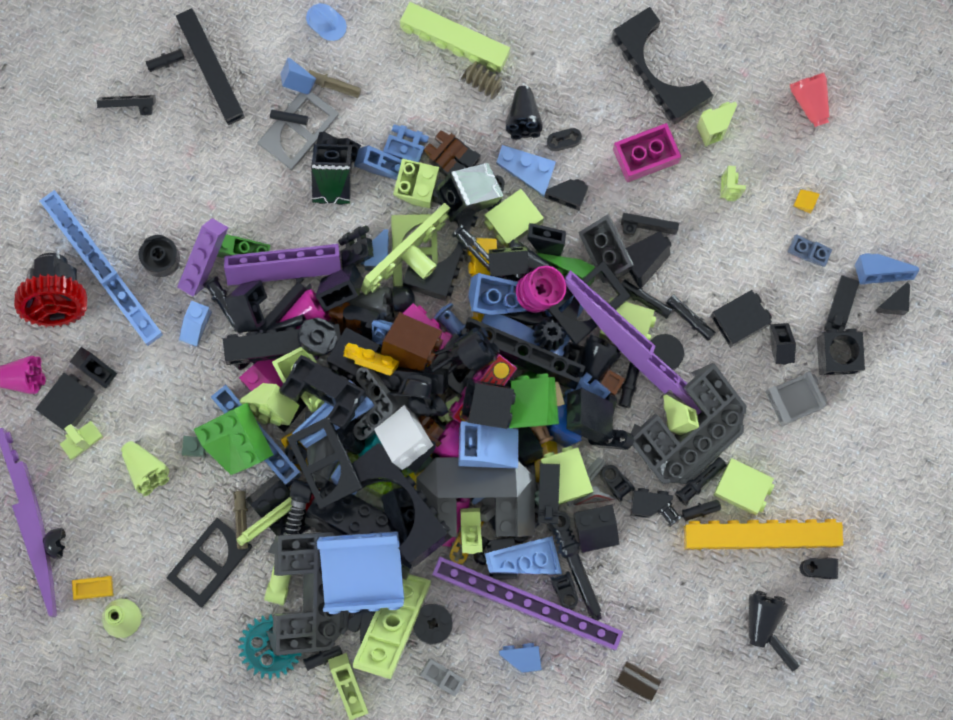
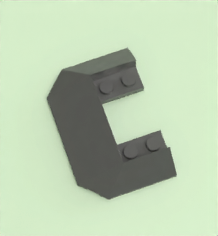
[631,363,747,484]
[416,457,535,537]
[267,532,349,655]

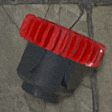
[14,253,87,328]

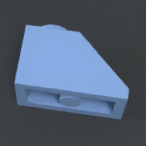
[179,301,212,347]

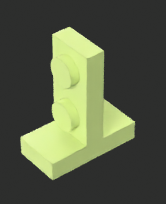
[60,421,103,460]
[460,508,482,554]

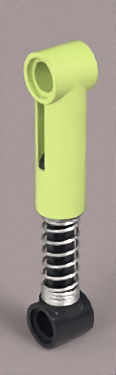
[264,479,312,606]

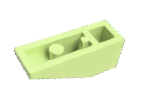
[328,653,368,720]

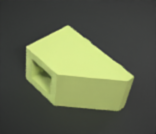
[663,395,699,435]

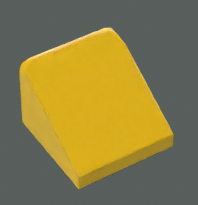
[793,189,820,214]
[543,441,558,455]

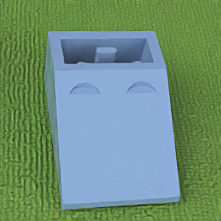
[458,421,518,468]

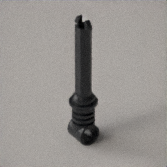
[234,277,312,370]
[547,511,602,621]

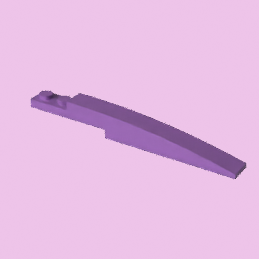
[565,270,701,414]
[0,428,57,617]

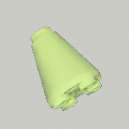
[121,441,169,496]
[102,599,142,638]

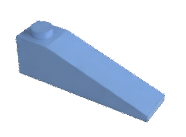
[468,273,527,315]

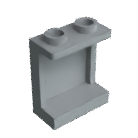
[766,371,827,426]

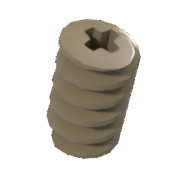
[461,61,502,100]

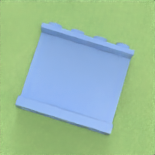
[317,532,404,614]

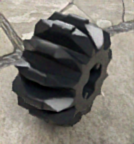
[532,318,566,351]

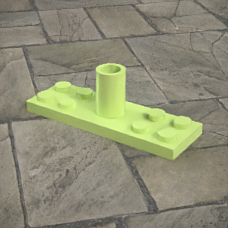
[361,203,450,295]
[353,574,431,679]

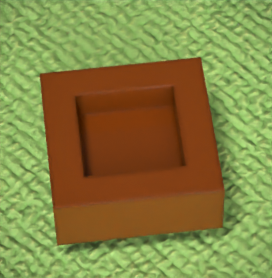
[601,370,625,395]

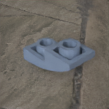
[787,234,832,267]

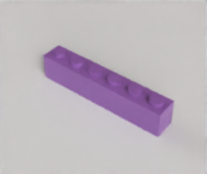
[224,244,341,286]

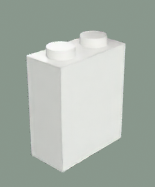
[374,405,433,470]

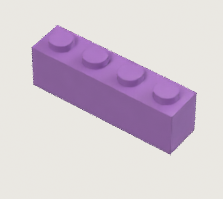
[177,218,229,297]

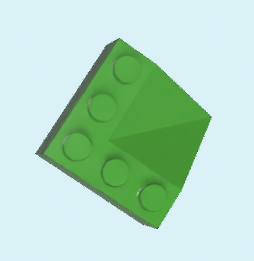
[193,403,273,475]

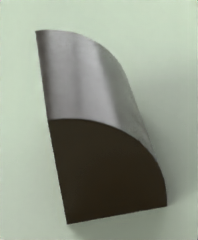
[615,661,661,701]

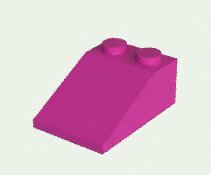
[239,359,283,392]

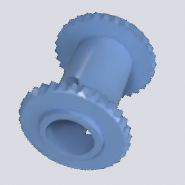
[433,303,468,336]

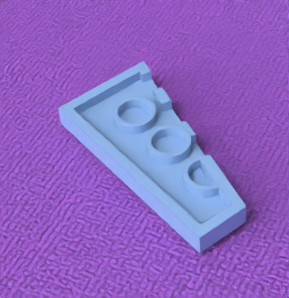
[292,380,375,448]
[484,536,562,575]

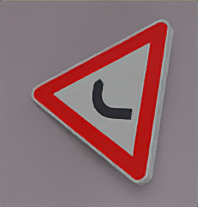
[573,486,616,505]

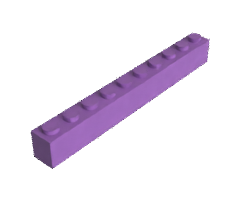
[432,557,624,651]

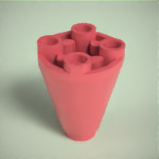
[790,73,829,127]

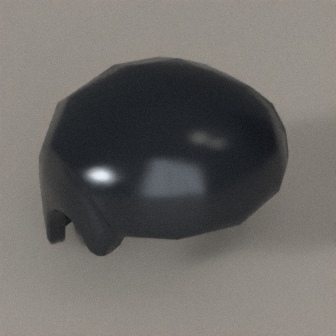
[392,286,415,314]
[43,527,66,560]

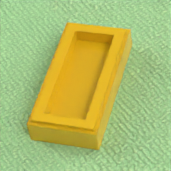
[72,576,114,600]

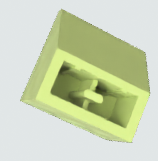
[697,102,737,147]
[393,159,439,209]
[239,383,299,426]

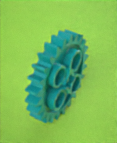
[238,614,302,680]

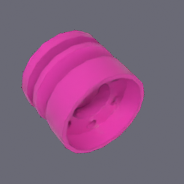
[516,265,566,313]

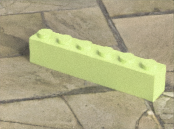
[400,2,510,73]

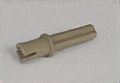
[309,70,361,98]
[233,491,248,550]

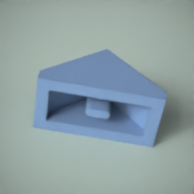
[280,58,316,94]

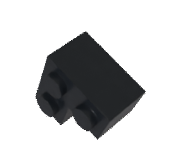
[225,280,267,333]

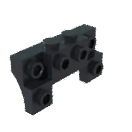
[279,355,366,430]

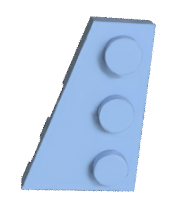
[496,145,556,197]

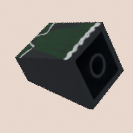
[311,144,352,205]
[435,163,504,222]

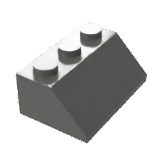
[578,214,634,283]

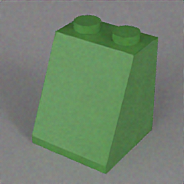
[509,374,559,428]

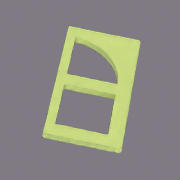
[391,214,438,287]

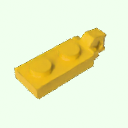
[343,343,399,376]

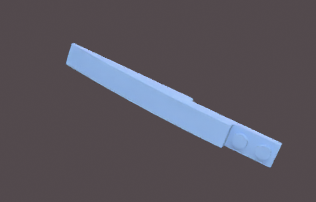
[40,190,163,346]

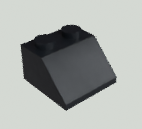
[573,505,620,553]

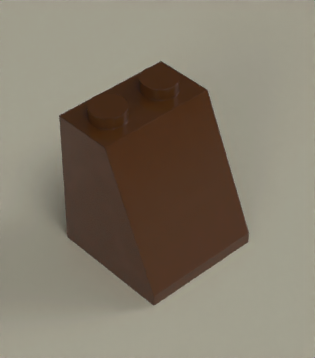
[381,313,443,370]

